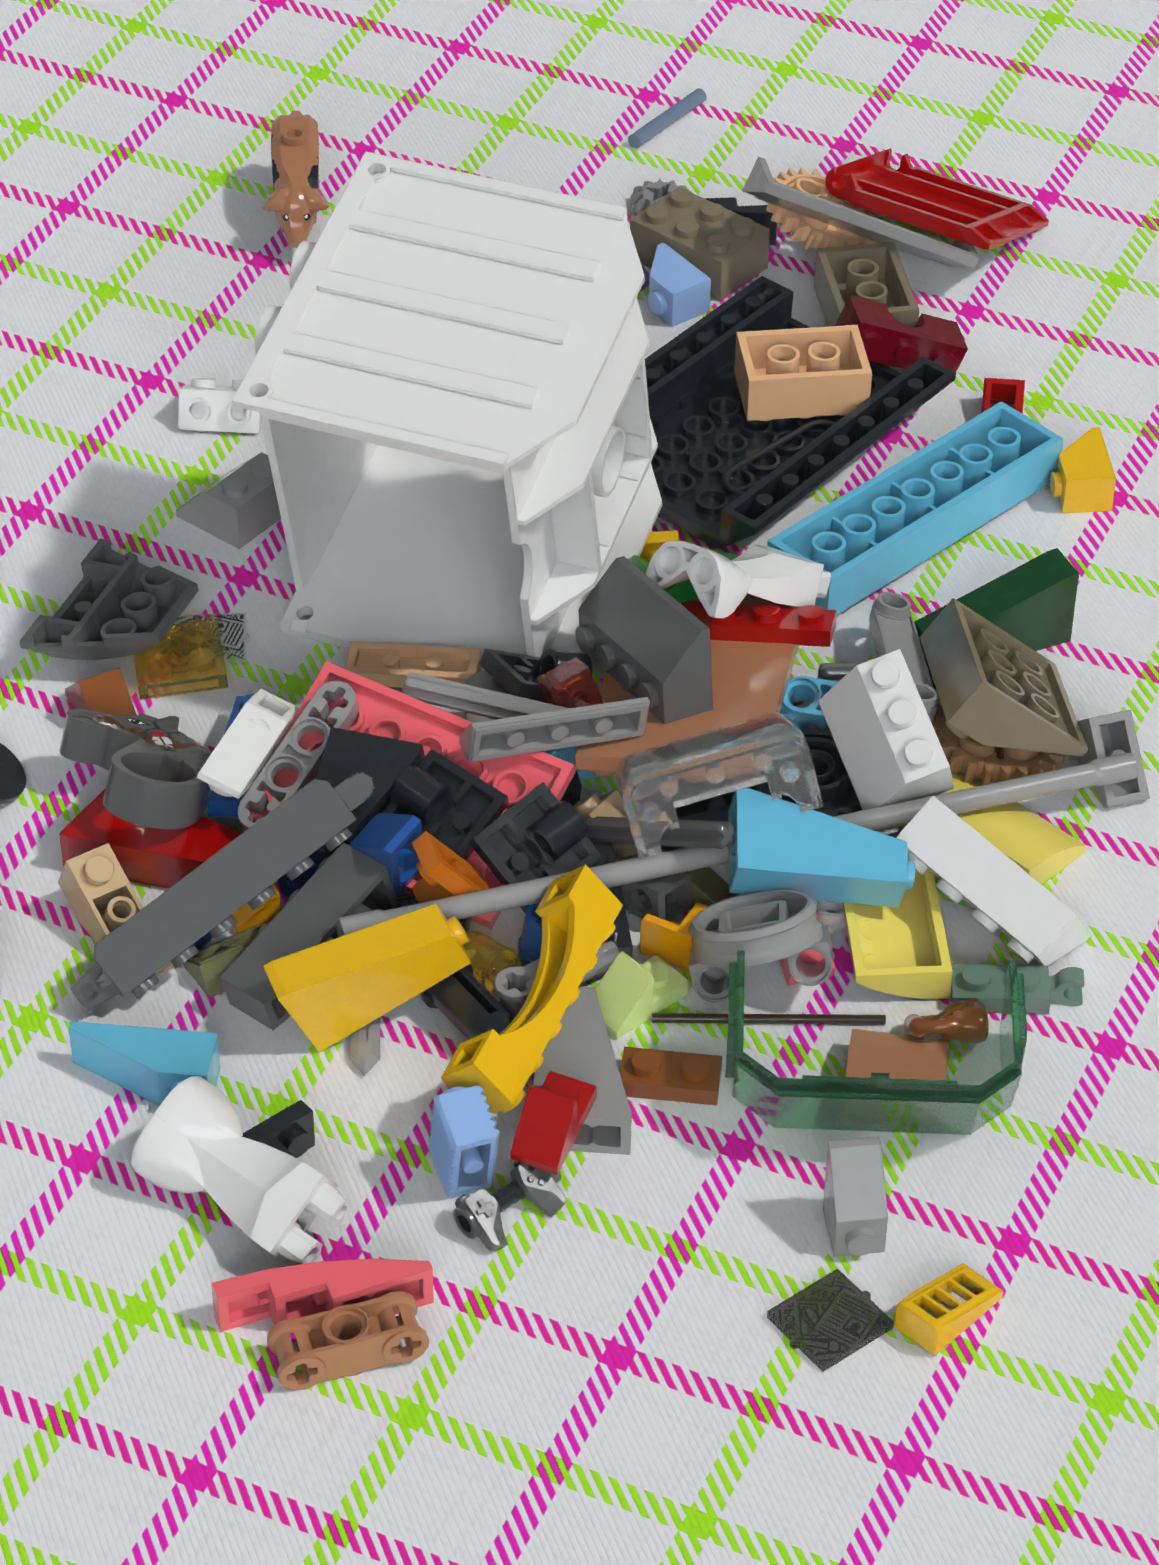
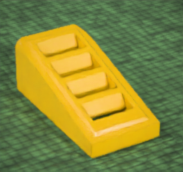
[895,1263,1003,1356]

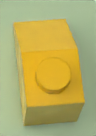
[1050,427,1116,514]

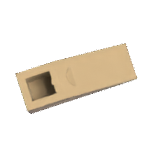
[58,843,174,975]

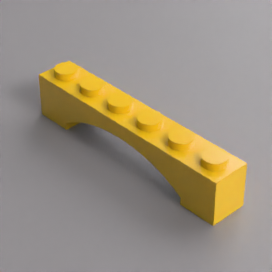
[441,864,623,1114]

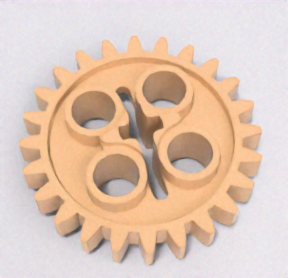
[766,168,884,250]

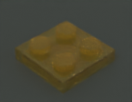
[133,618,228,700]

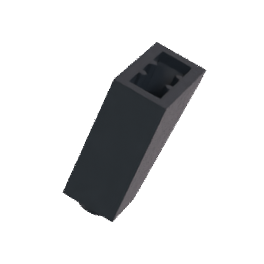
[315,727,425,856]

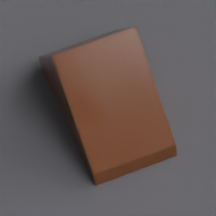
[65,667,137,716]

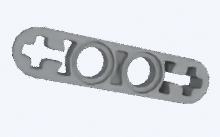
[238,680,359,832]

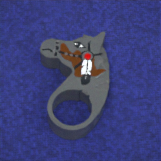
[59,708,211,829]

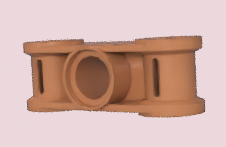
[267,1291,429,1391]

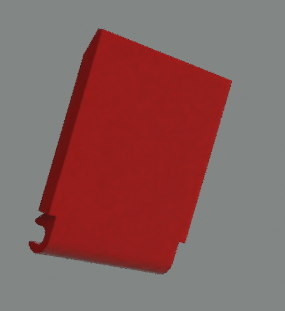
[825,148,1049,250]

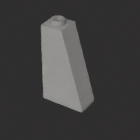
[533,987,632,1155]

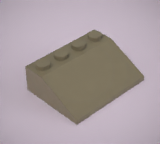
[920,598,1088,757]

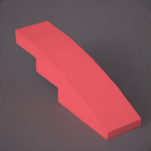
[211,1259,434,1332]

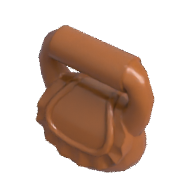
[904,998,989,1044]

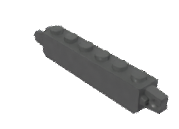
[70,772,375,1011]

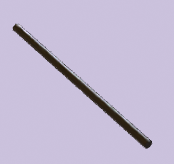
[652,1013,886,1024]

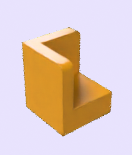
[640,902,708,972]

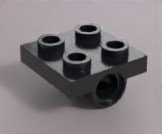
[479,648,598,708]
[382,749,509,861]
[468,782,602,913]

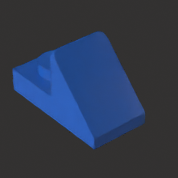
[350,813,422,897]

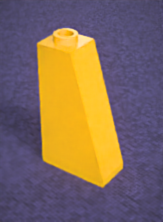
[263,904,471,1053]

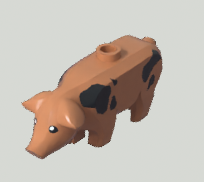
[263,111,329,248]

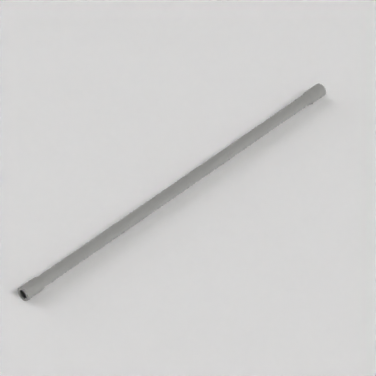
[336,752,1138,938]

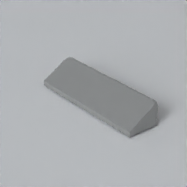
[459,697,650,762]

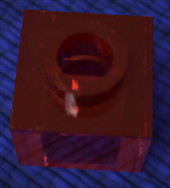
[537,657,604,708]

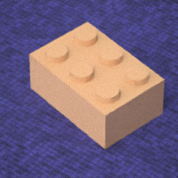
[734,325,872,421]

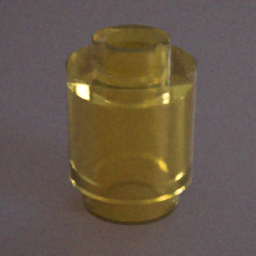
[463,930,518,993]

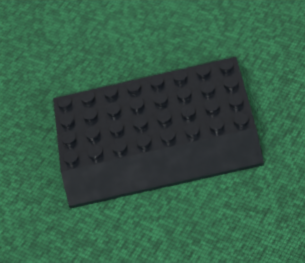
[645,276,956,550]

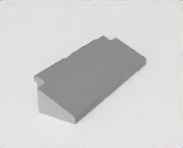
[742,156,980,268]

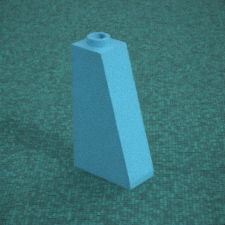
[728,786,915,907]

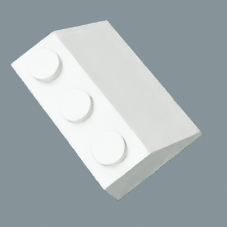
[818,649,954,810]

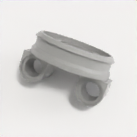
[688,889,833,1003]

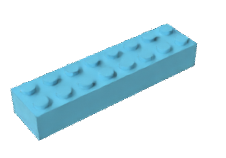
[767,401,1063,615]

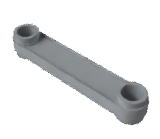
[869,592,938,723]

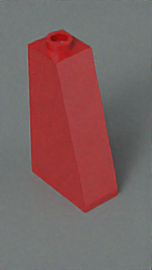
[59,789,242,889]

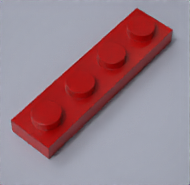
[680,601,836,647]

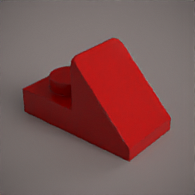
[510,1071,597,1175]

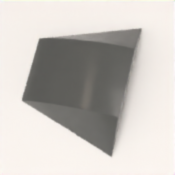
[19,538,199,660]

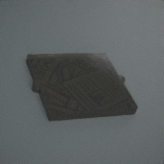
[767,1268,894,1372]

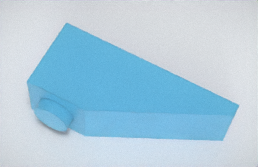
[69,1021,220,1106]

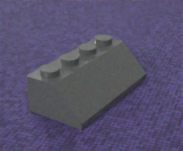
[575,556,713,724]

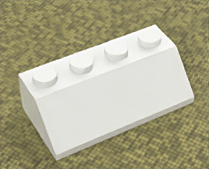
[896,796,1091,966]

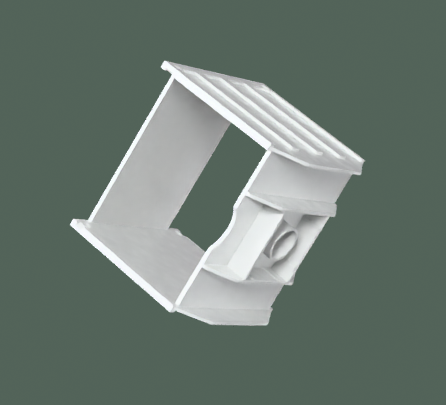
[232,152,662,672]

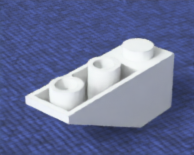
[197,689,299,799]

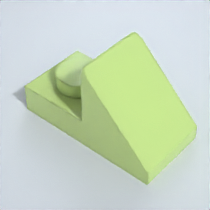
[595,951,689,1040]

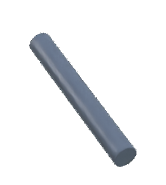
[628,88,707,148]

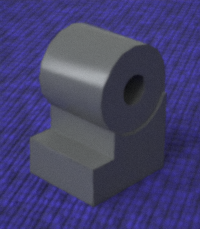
[621,857,692,921]

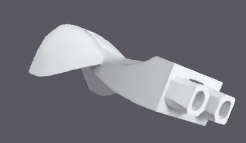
[646,540,831,618]
[131,1076,351,1264]

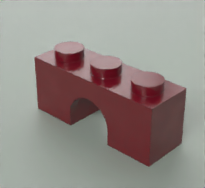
[835,295,968,373]

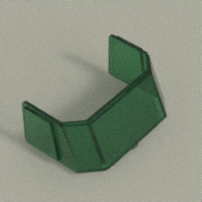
[725,950,1027,1135]

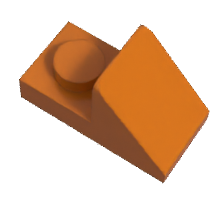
[412,831,489,903]

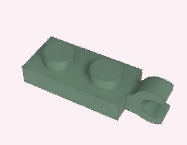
[951,964,1085,1014]

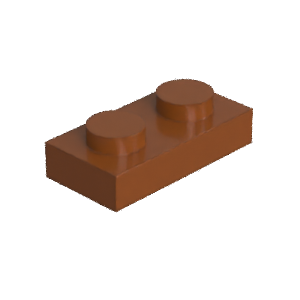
[620,1047,723,1105]

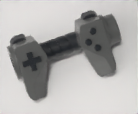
[453,1161,566,1251]

